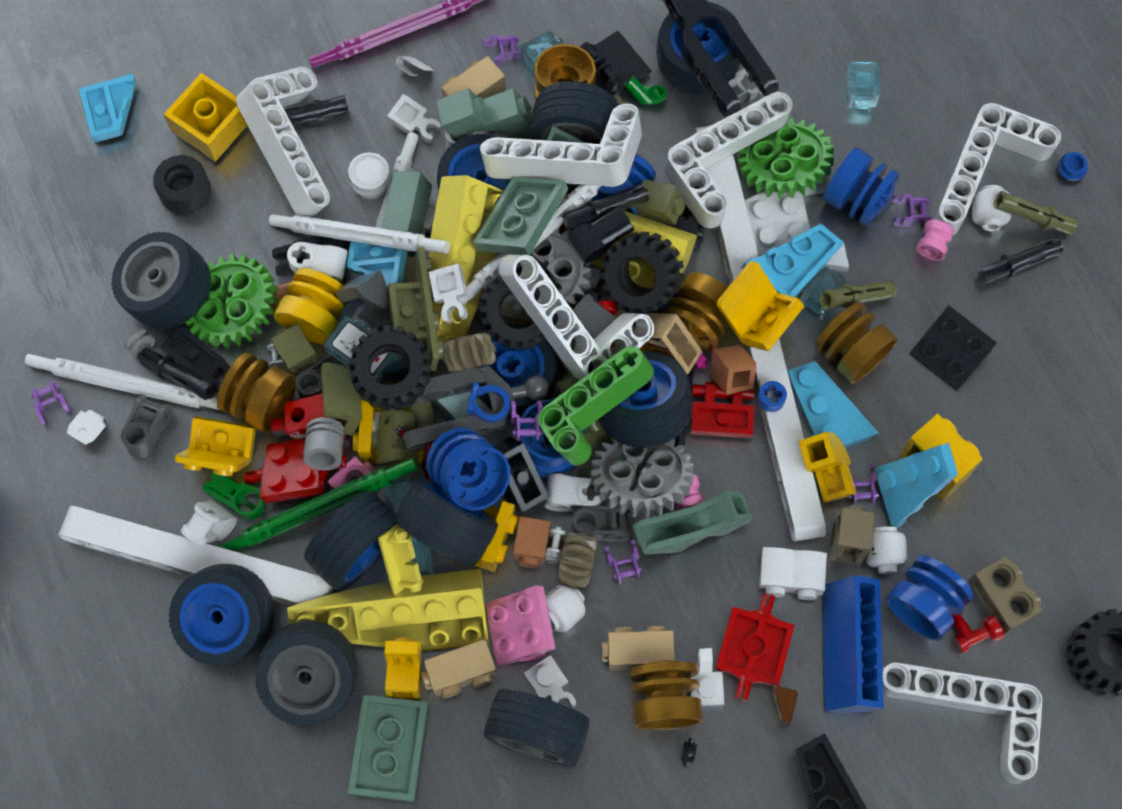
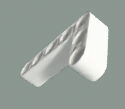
[236,67,330,217]
[664,92,793,228]
[934,103,1061,235]
[480,104,642,187]
[499,255,654,380]
[883,663,1043,784]

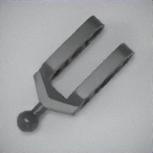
[403,366,549,452]

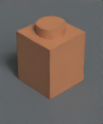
[710,344,757,394]
[513,516,551,568]

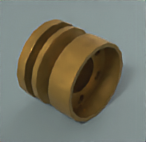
[534,44,596,102]
[662,272,730,353]
[814,302,898,384]
[217,352,296,433]
[630,660,703,730]

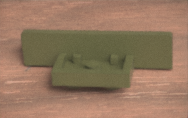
[387,247,443,371]

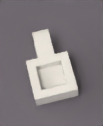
[689,648,724,706]

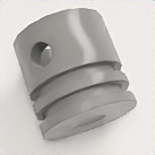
[303,417,344,470]

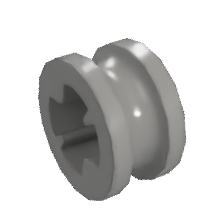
[124,327,155,358]

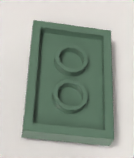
[473,176,568,256]
[348,695,429,803]

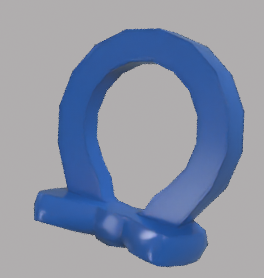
[466,382,510,423]

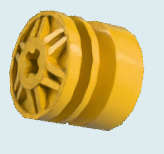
[273,268,349,345]

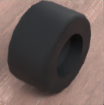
[153,155,210,214]

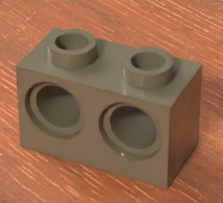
[829,505,875,565]
[968,556,1043,635]

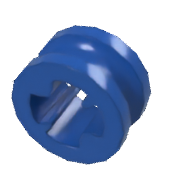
[757,381,787,412]

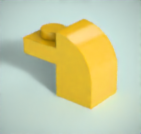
[798,431,857,503]
[384,637,422,701]

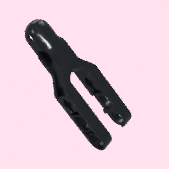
[662,0,779,118]

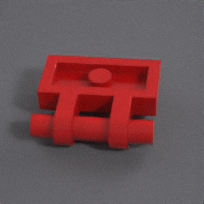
[690,382,754,438]

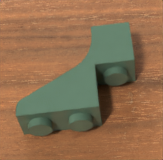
[437,88,533,139]
[632,491,754,554]

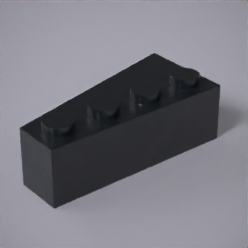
[795,733,867,809]

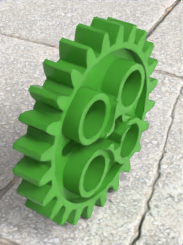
[738,118,834,199]
[185,254,278,349]

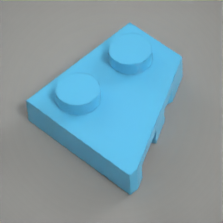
[79,74,137,143]
[346,241,408,288]

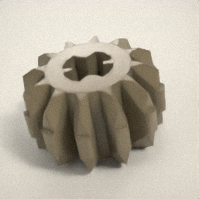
[443,333,496,373]
[558,532,597,588]

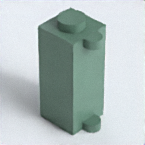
[381,169,432,234]

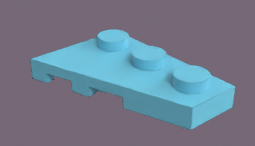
[741,224,844,297]
[787,361,879,448]
[874,443,958,527]

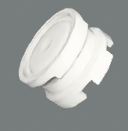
[348,152,391,200]

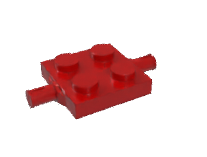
[244,438,347,503]
[715,593,795,702]

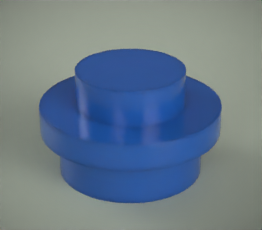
[1057,152,1088,181]

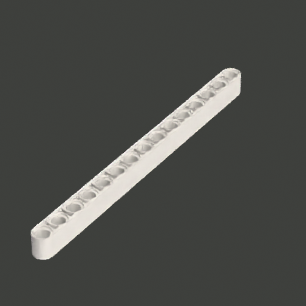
[694,125,826,542]

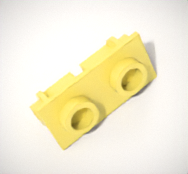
[378,524,424,596]

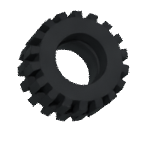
[600,232,684,314]
[480,271,558,350]
[348,325,431,411]
[1067,609,1122,697]

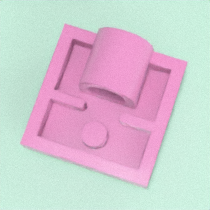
[485,585,556,666]

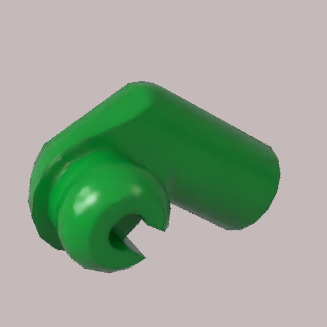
[624,76,667,105]

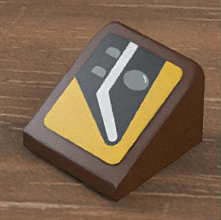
[771,685,798,728]

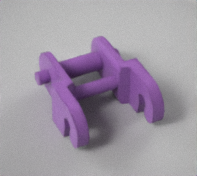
[482,34,522,67]
[892,194,932,227]
[30,379,71,425]
[510,401,543,441]
[848,463,879,504]
[604,538,642,583]

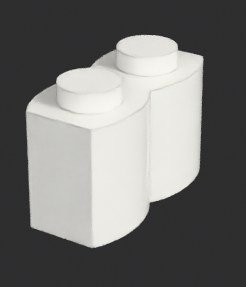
[758,547,827,600]

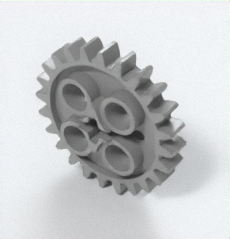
[495,227,593,320]
[591,437,694,518]

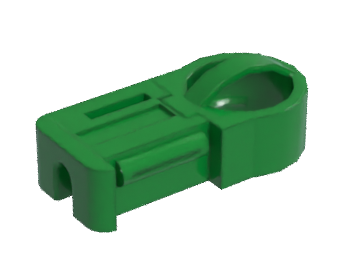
[202,472,266,520]

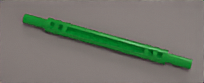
[217,457,419,551]

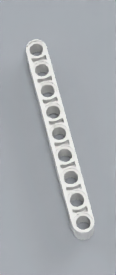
[58,506,333,606]

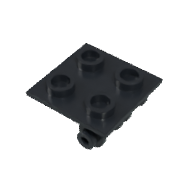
[580,31,652,96]
[910,305,997,390]

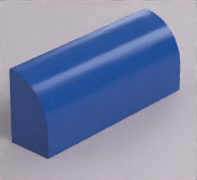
[823,575,884,713]

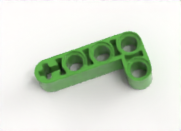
[538,346,654,465]

